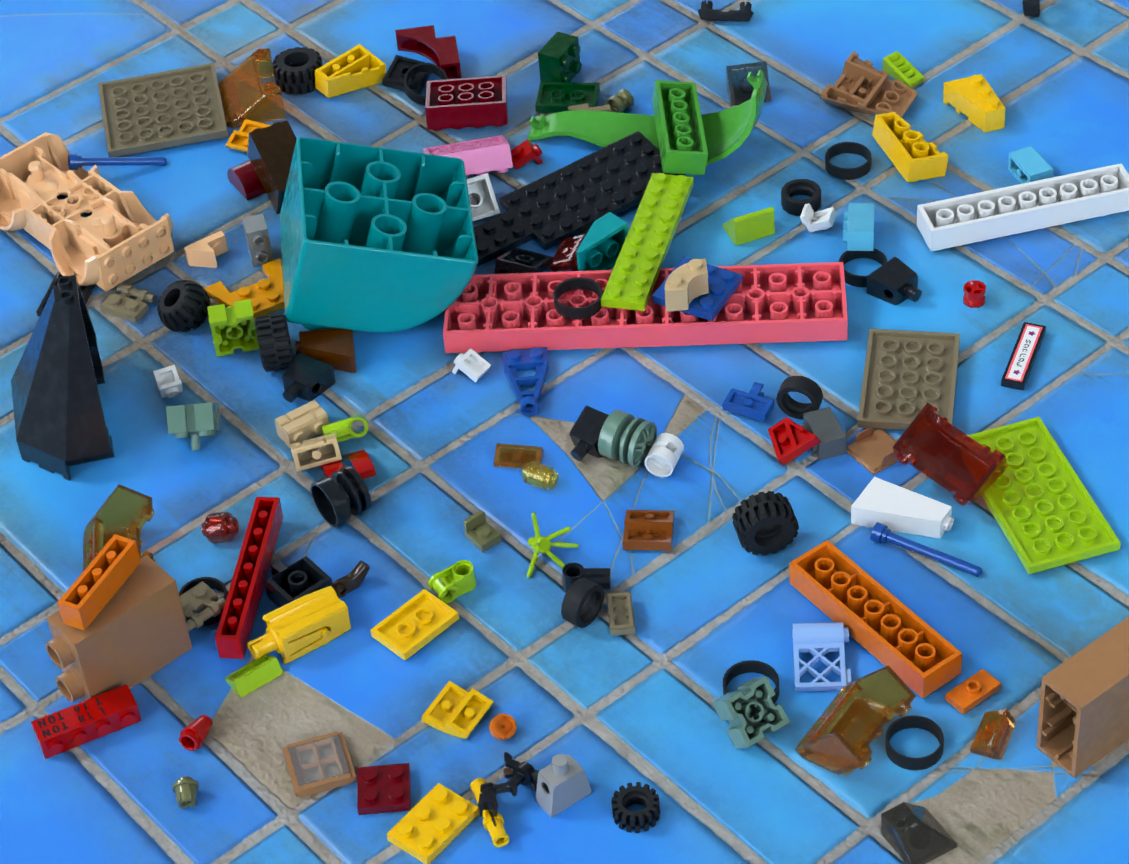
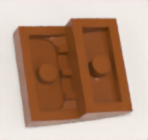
[623,510,674,551]

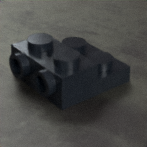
[495,247,553,274]

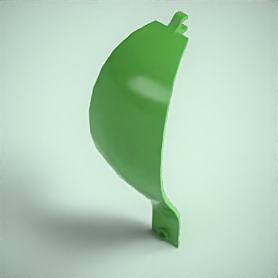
[528,70,767,166]

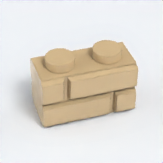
[275,400,329,448]
[290,433,342,472]

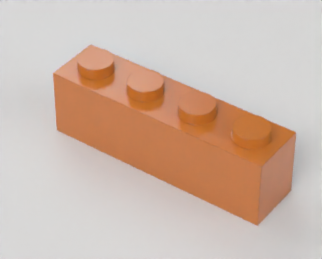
[57,534,141,631]

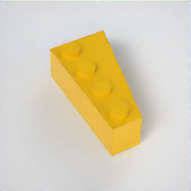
[872,112,949,182]

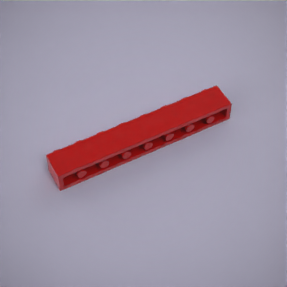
[215,497,283,659]

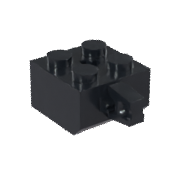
[264,556,333,608]

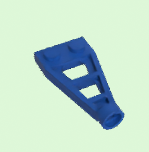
[502,347,549,416]

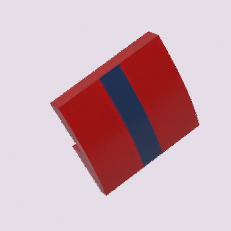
[320,449,376,479]

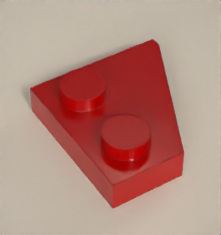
[768,417,820,465]

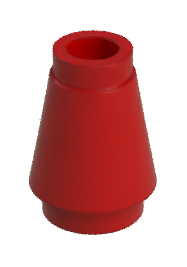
[179,715,213,751]

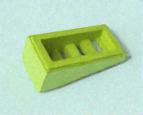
[882,51,924,88]

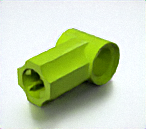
[322,414,368,442]

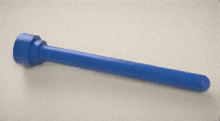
[68,154,167,170]
[870,522,983,576]

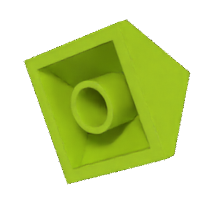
[722,206,775,246]

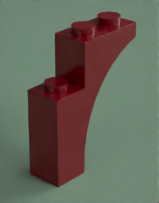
[395,25,462,79]

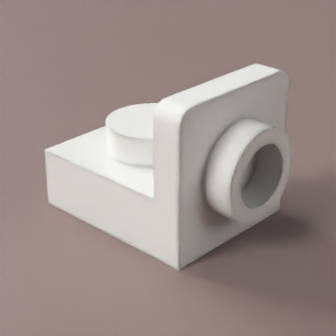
[452,348,491,383]

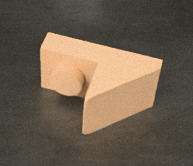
[184,231,228,268]

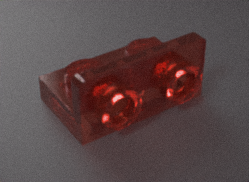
[549,234,585,272]

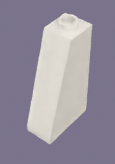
[851,477,954,539]

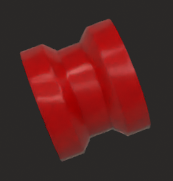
[963,280,986,308]

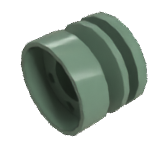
[598,410,657,469]

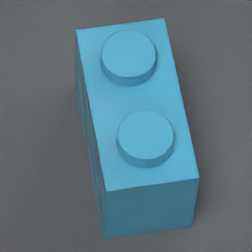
[1008,146,1053,184]

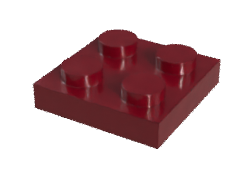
[357,763,411,815]

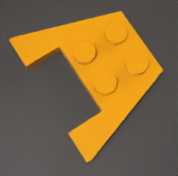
[204,258,285,320]

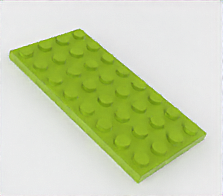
[951,417,1121,574]

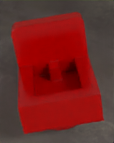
[511,139,543,169]

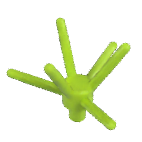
[527,512,579,578]

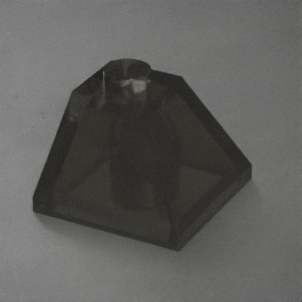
[881,802,957,864]

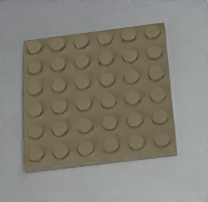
[98,63,229,157]

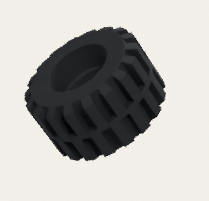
[273,47,323,95]
[255,313,294,372]
[732,491,799,556]

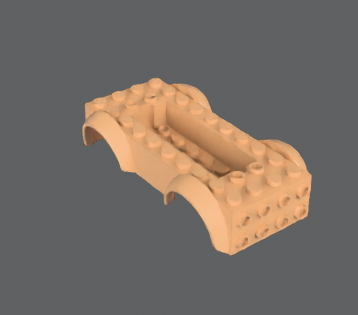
[0,132,174,292]

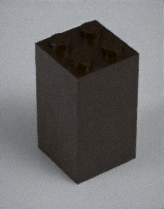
[247,121,297,214]

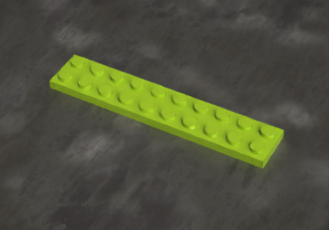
[601,173,694,311]

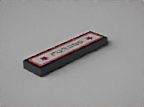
[1001,322,1046,390]

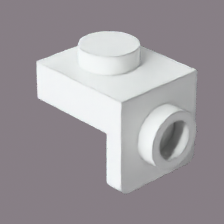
[801,203,837,233]
[153,365,183,398]

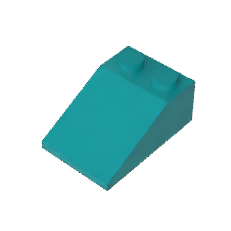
[576,212,628,271]

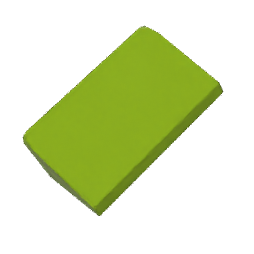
[225,654,283,697]

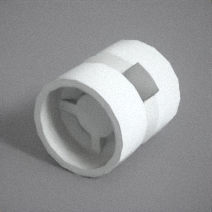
[644,433,684,477]

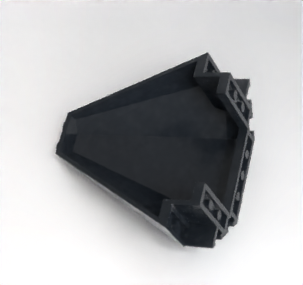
[11,275,115,481]

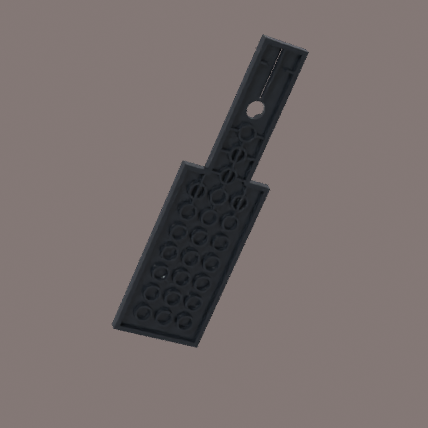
[474,131,686,267]

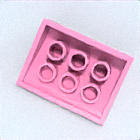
[422,135,513,179]

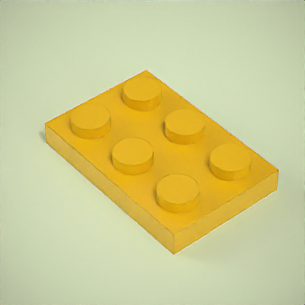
[370,589,459,661]
[387,783,478,864]

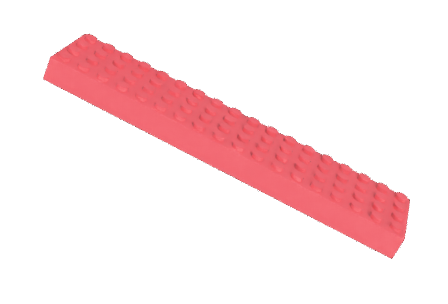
[443,262,848,353]

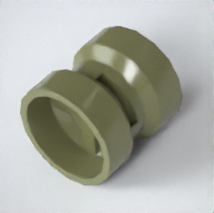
[606,89,634,113]

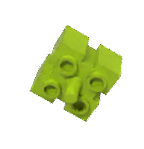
[207,299,259,357]

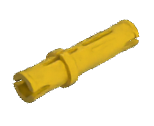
[470,778,509,847]

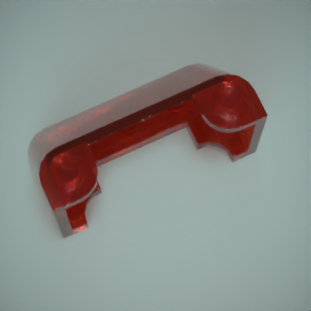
[893,402,1008,506]

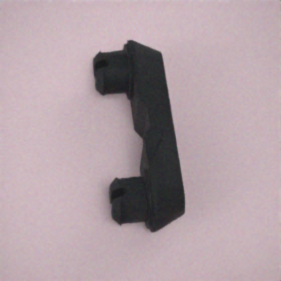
[698,0,754,22]

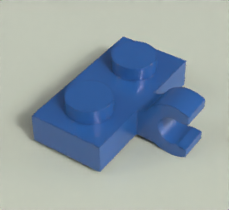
[722,382,774,422]

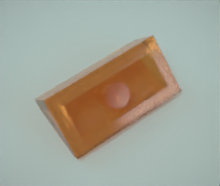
[494,443,544,470]
[970,709,1016,760]

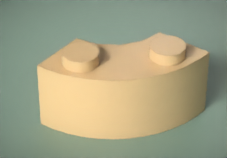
[665,258,709,312]

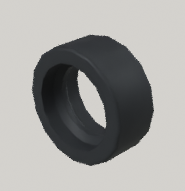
[781,179,821,216]
[776,376,823,419]
[561,578,604,628]

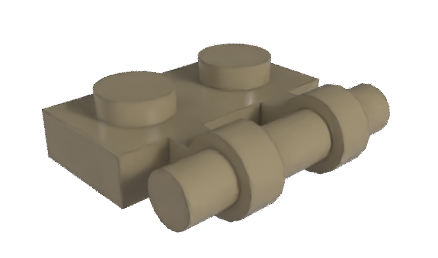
[100,284,157,323]
[180,581,226,632]

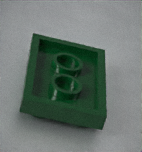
[535,82,600,113]

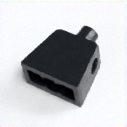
[867,257,922,305]
[282,353,336,402]
[569,405,609,461]

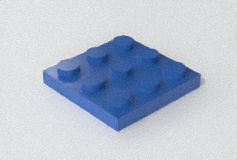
[652,257,743,321]

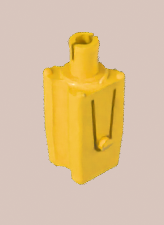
[247,586,351,664]

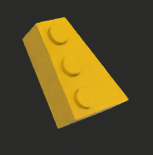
[315,44,386,98]
[943,74,1005,132]

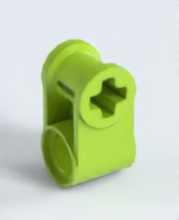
[428,560,477,604]

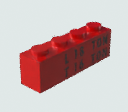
[31,684,142,759]

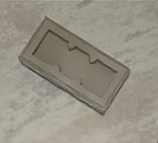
[606,592,635,636]

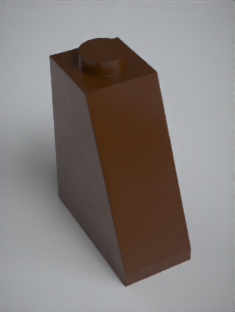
[295,328,356,373]

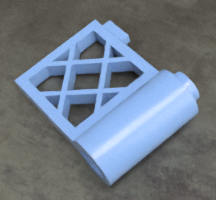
[792,622,851,691]

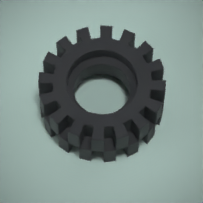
[611,782,660,833]

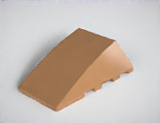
[820,51,918,118]

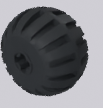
[157,280,210,332]

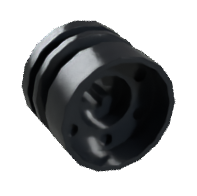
[310,465,372,527]

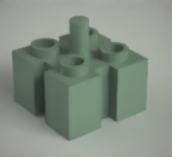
[166,402,221,451]
[712,676,790,748]

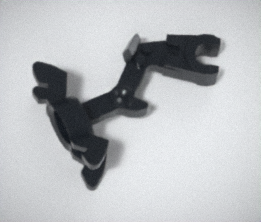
[478,752,539,817]

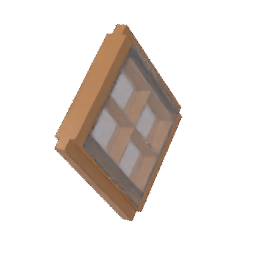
[283,731,357,797]

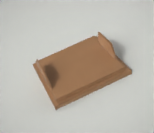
[846,427,905,475]

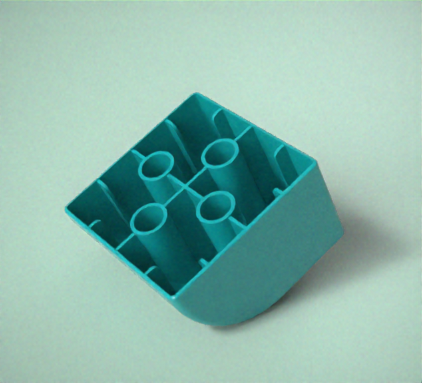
[279,137,478,333]

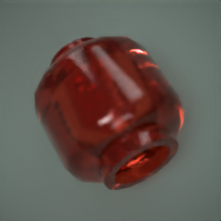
[201,512,239,544]

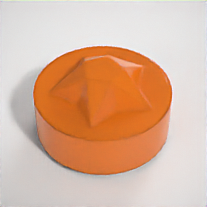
[489,713,516,741]

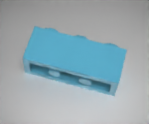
[843,203,874,251]

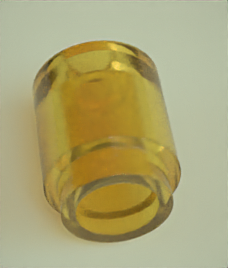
[522,461,558,490]

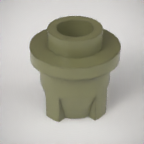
[172,777,199,808]

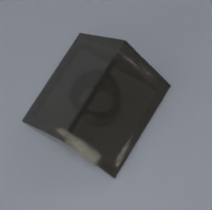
[726,61,771,107]

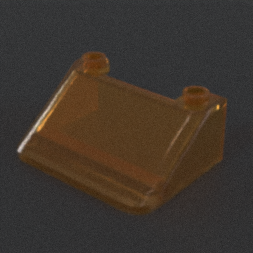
[218,48,286,128]

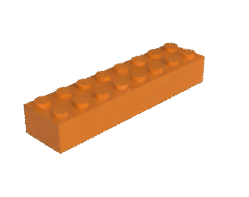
[789,540,962,699]

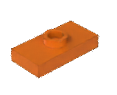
[945,669,1001,715]

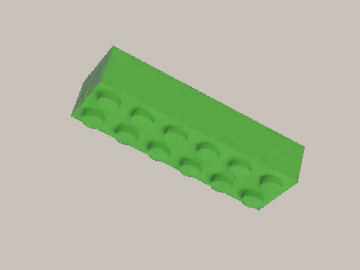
[652,80,708,175]

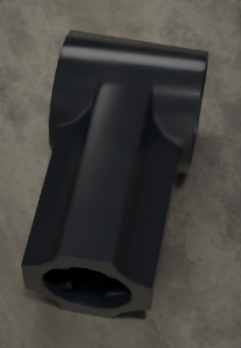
[562,562,610,593]

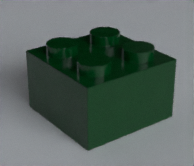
[538,31,582,82]

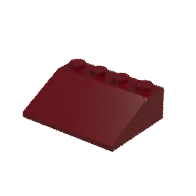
[425,75,508,131]

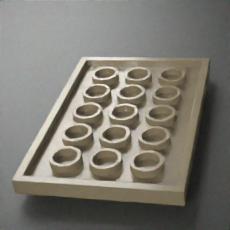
[858,328,960,433]

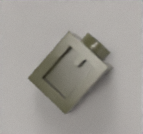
[463,510,501,553]

